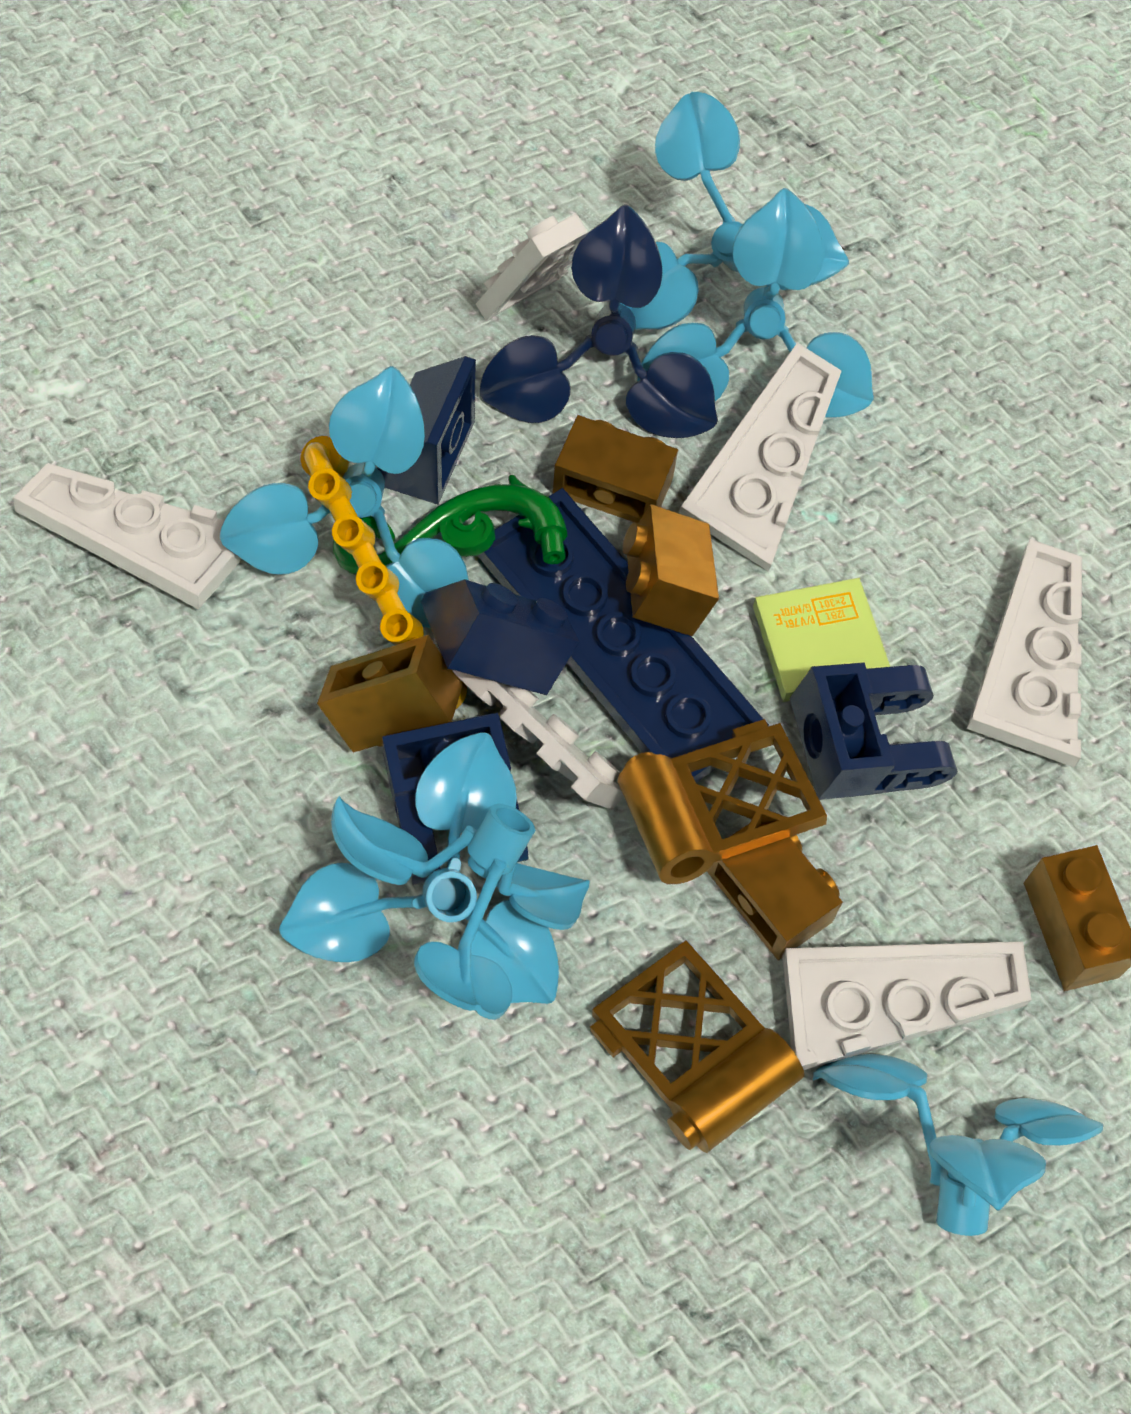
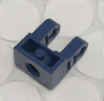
[789,662,958,800]
[382,713,529,885]

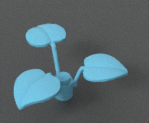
[621,92,849,330]
[637,188,874,418]
[220,366,469,628]
[279,733,559,1004]
[331,796,590,1020]
[813,1054,1104,1236]

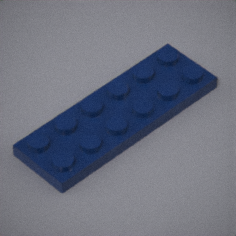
[477,488,769,783]

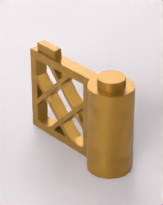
[617,719,827,884]
[590,940,804,1153]

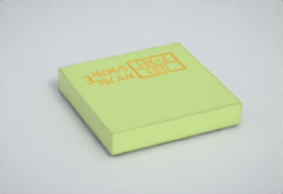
[753,578,890,702]

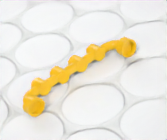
[300,436,467,709]

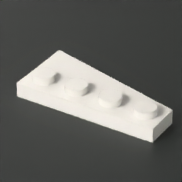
[476,213,588,321]
[679,343,841,572]
[13,463,242,609]
[966,539,1082,767]
[439,649,624,810]
[782,942,1032,1070]

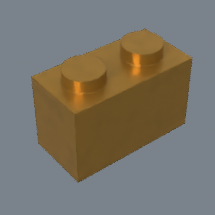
[553,415,678,523]
[623,504,719,636]
[317,635,463,753]
[707,823,843,961]
[1023,845,1131,991]

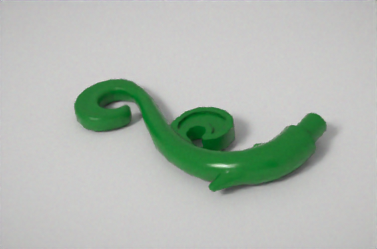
[333,475,567,575]

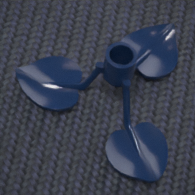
[480,204,718,438]

